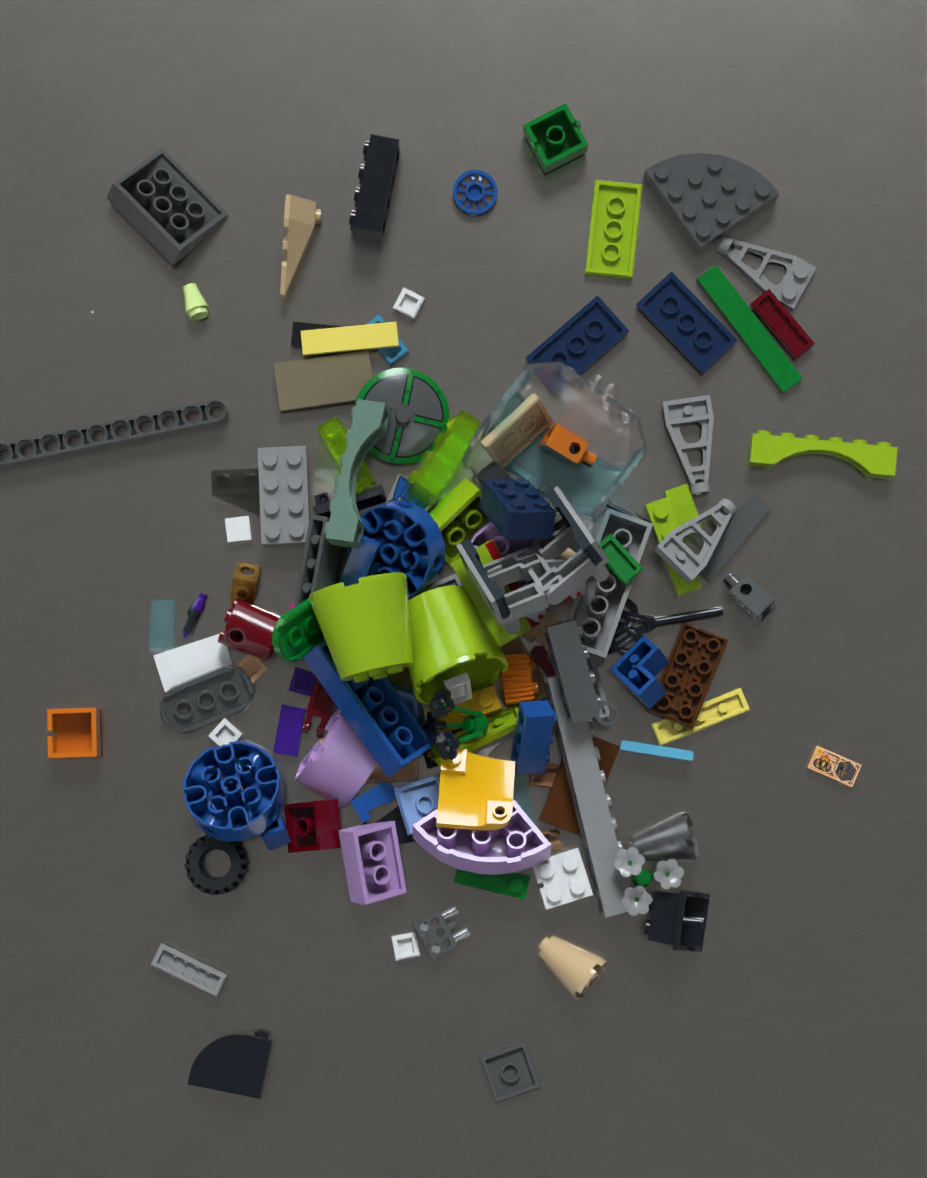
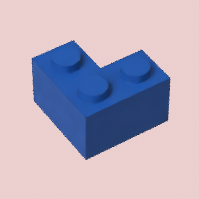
[610,635,669,709]

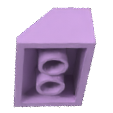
[338,821,407,905]

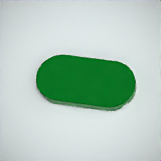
[272,598,325,661]

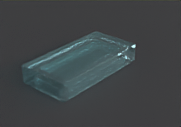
[149,600,176,649]

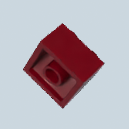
[284,799,341,853]

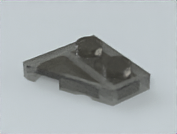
[211,468,260,516]

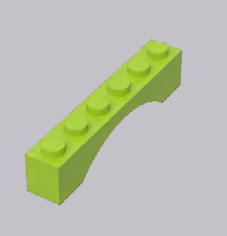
[748,430,898,479]

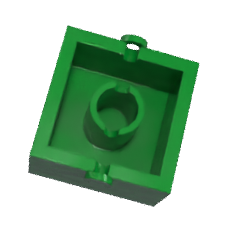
[523,103,588,173]

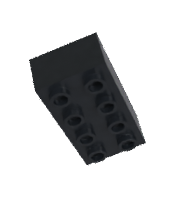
[349,134,400,243]

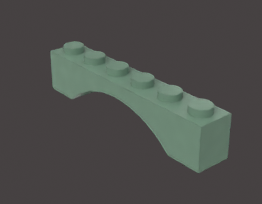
[324,399,391,549]

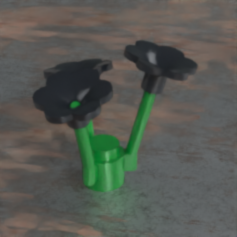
[425,689,488,760]

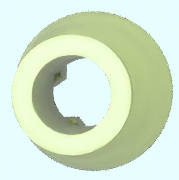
[183,283,209,321]

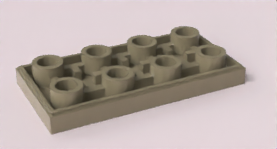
[273,350,372,412]

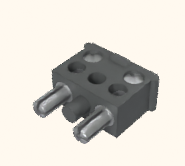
[412,906,470,960]

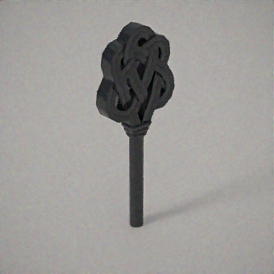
[607,599,723,656]

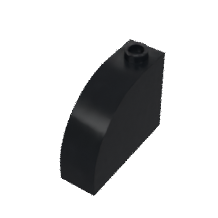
[188,1031,274,1099]

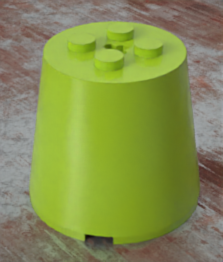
[309,572,414,683]
[409,586,509,705]

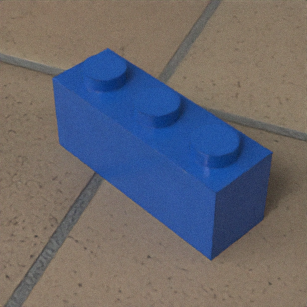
[511,700,557,775]

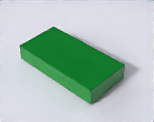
[599,534,644,587]

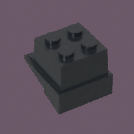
[644,890,710,952]

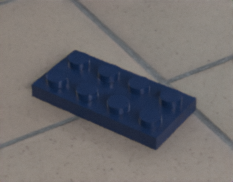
[636,271,738,374]
[525,295,629,395]

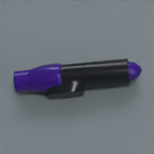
[182,593,207,638]

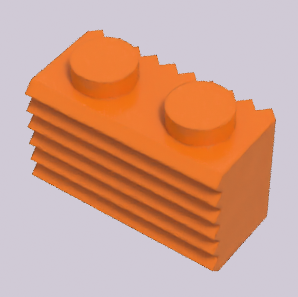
[501,653,539,706]

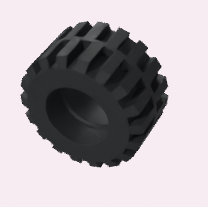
[184,835,248,895]

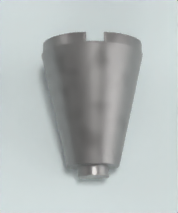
[629,812,699,861]

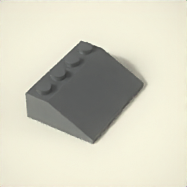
[106,148,228,265]

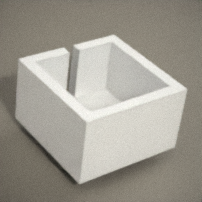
[532,848,593,910]

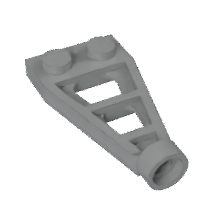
[717,234,817,311]
[662,395,714,496]
[653,498,737,584]

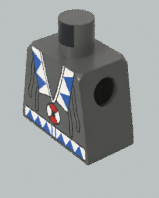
[723,571,775,625]

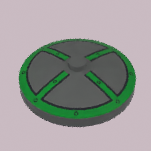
[354,368,449,464]

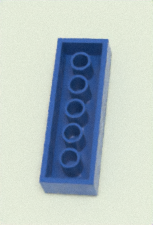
[303,641,434,778]

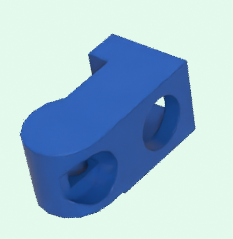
[351,783,396,823]

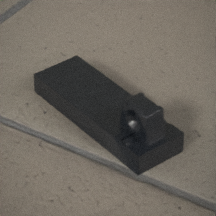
[313,484,387,517]

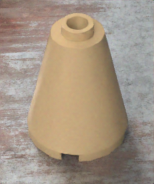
[538,936,608,1001]

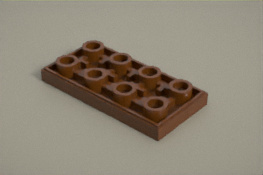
[647,622,729,729]
[539,736,620,836]

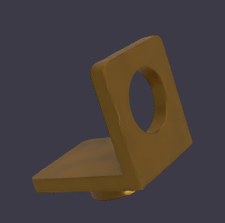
[230,562,261,605]

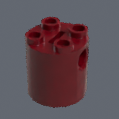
[218,598,281,662]

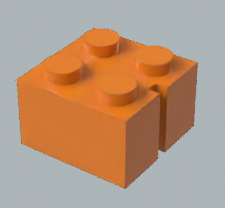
[47,707,101,759]

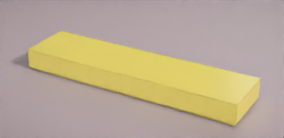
[301,322,399,356]
[650,688,750,746]

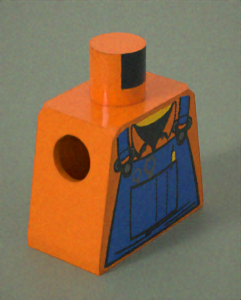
[538,424,597,468]

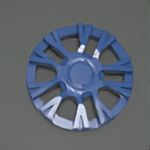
[453,170,498,215]

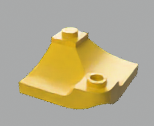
[436,749,515,830]

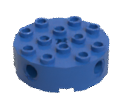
[347,500,445,597]
[183,741,284,842]

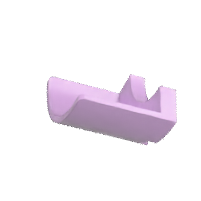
[295,705,377,808]

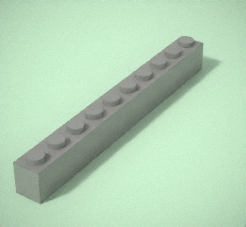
[543,675,629,918]

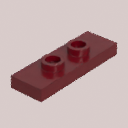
[750,289,815,360]

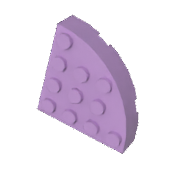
[412,799,551,875]

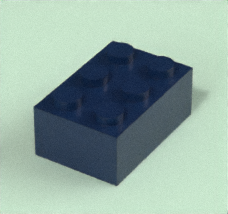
[479,478,556,539]

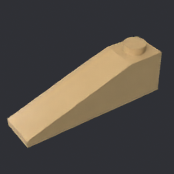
[280,194,322,300]

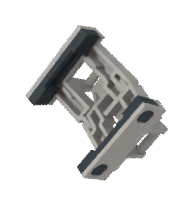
[456,486,610,634]

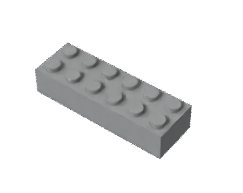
[567,508,653,664]

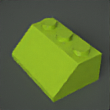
[428,478,490,568]

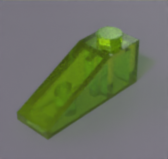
[316,416,376,495]

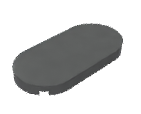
[160,665,253,733]

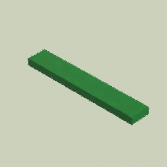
[697,265,803,393]

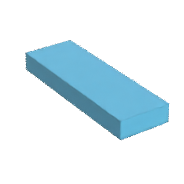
[619,740,694,762]

